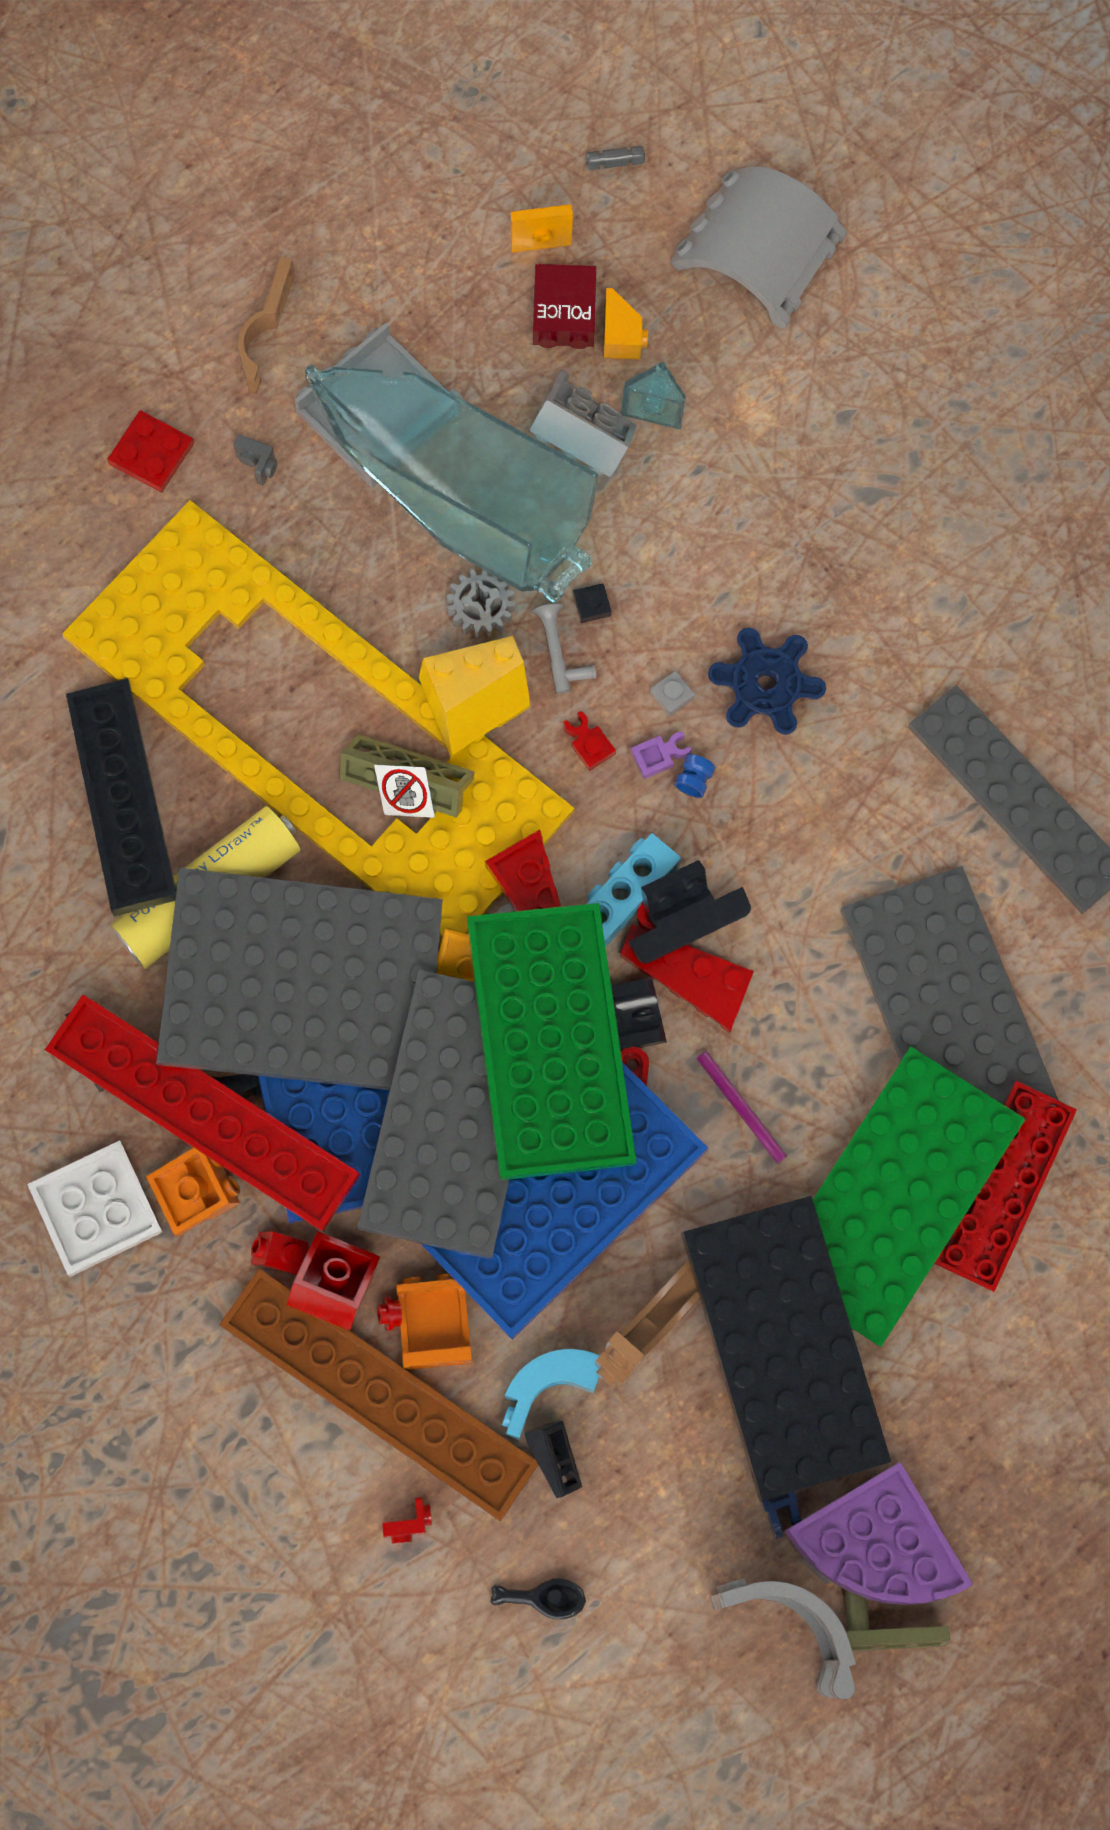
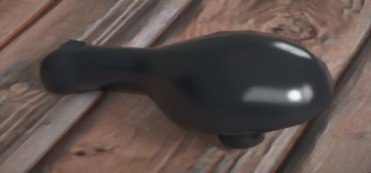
[490,1578,586,1620]

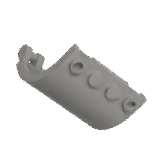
[670,166,847,328]
[710,1578,856,1699]

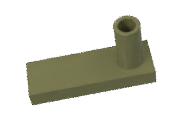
[845,1591,950,1651]

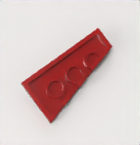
[620,924,754,1033]

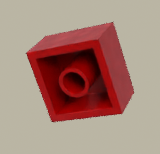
[287,1231,381,1331]

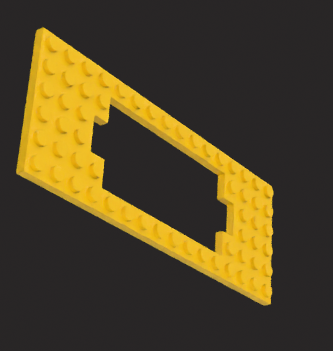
[62,500,575,947]

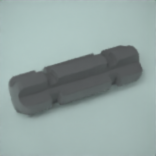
[586,146,645,170]

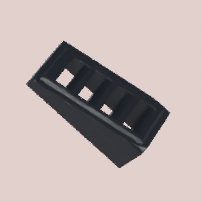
[524,1421,582,1498]

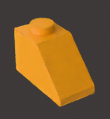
[604,288,648,360]

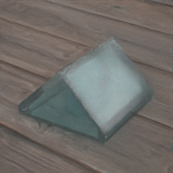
[621,362,686,430]

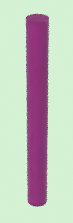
[696,1051,787,1164]

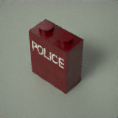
[533,264,597,349]

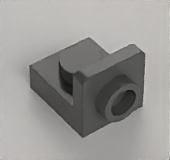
[233,434,278,486]

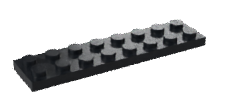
[66,678,176,917]

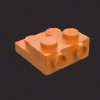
[146,1148,240,1236]

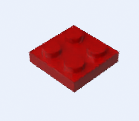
[107,410,194,493]

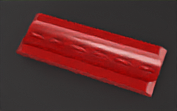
[934,1081,1077,1292]

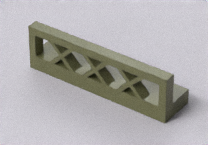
[339,734,475,817]

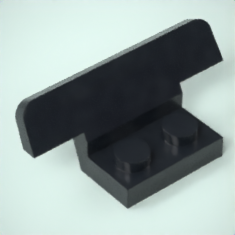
[629,860,751,964]

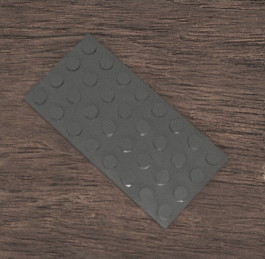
[840,866,1059,1105]
[358,970,509,1259]

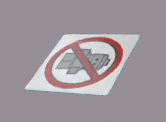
[374,765,435,818]

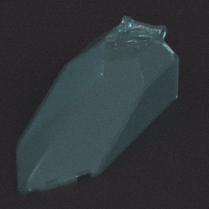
[305,365,598,603]

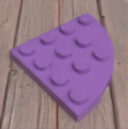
[785,1462,973,1605]

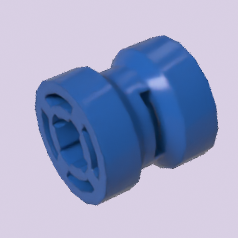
[674,754,716,798]

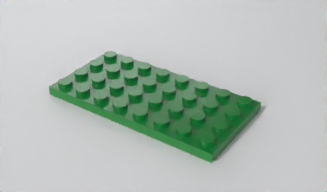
[466,903,636,1180]
[813,1046,1025,1347]

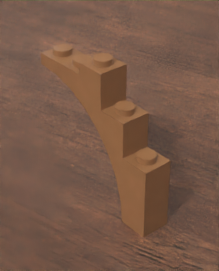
[595,1259,700,1387]

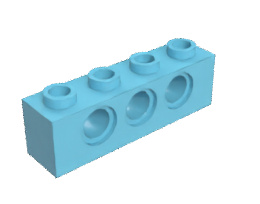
[586,833,681,947]

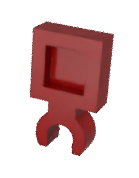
[564,711,616,771]

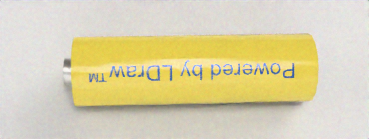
[110,806,301,969]

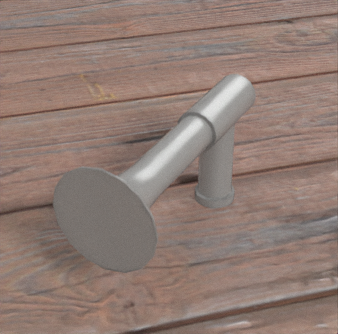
[531,603,596,694]

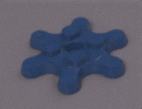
[708,628,826,735]

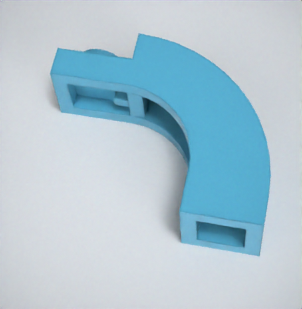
[502,1349,600,1440]

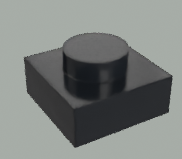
[573,583,612,623]

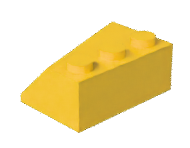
[419,636,530,759]

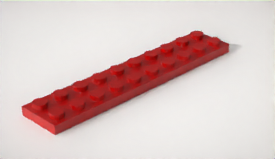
[44,994,361,1232]

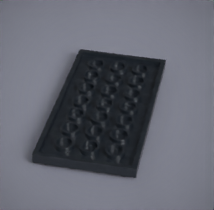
[681,1196,892,1501]

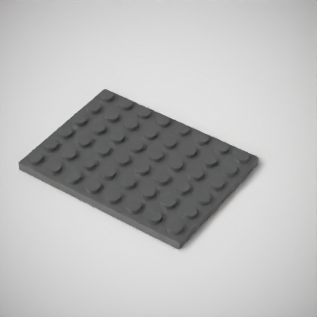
[156,868,443,1090]

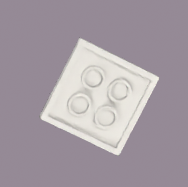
[27,1141,163,1277]

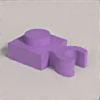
[630,732,692,780]

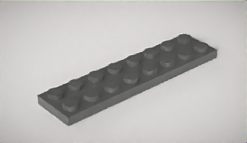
[908,685,1110,914]

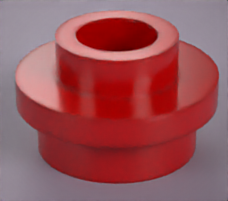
[377,1296,402,1331]

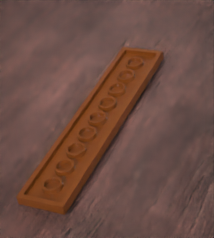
[219,1269,539,1522]

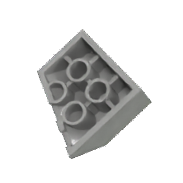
[529,369,637,478]

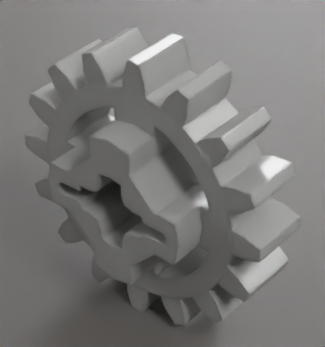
[447,568,515,638]

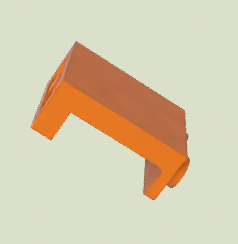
[396,1274,472,1370]

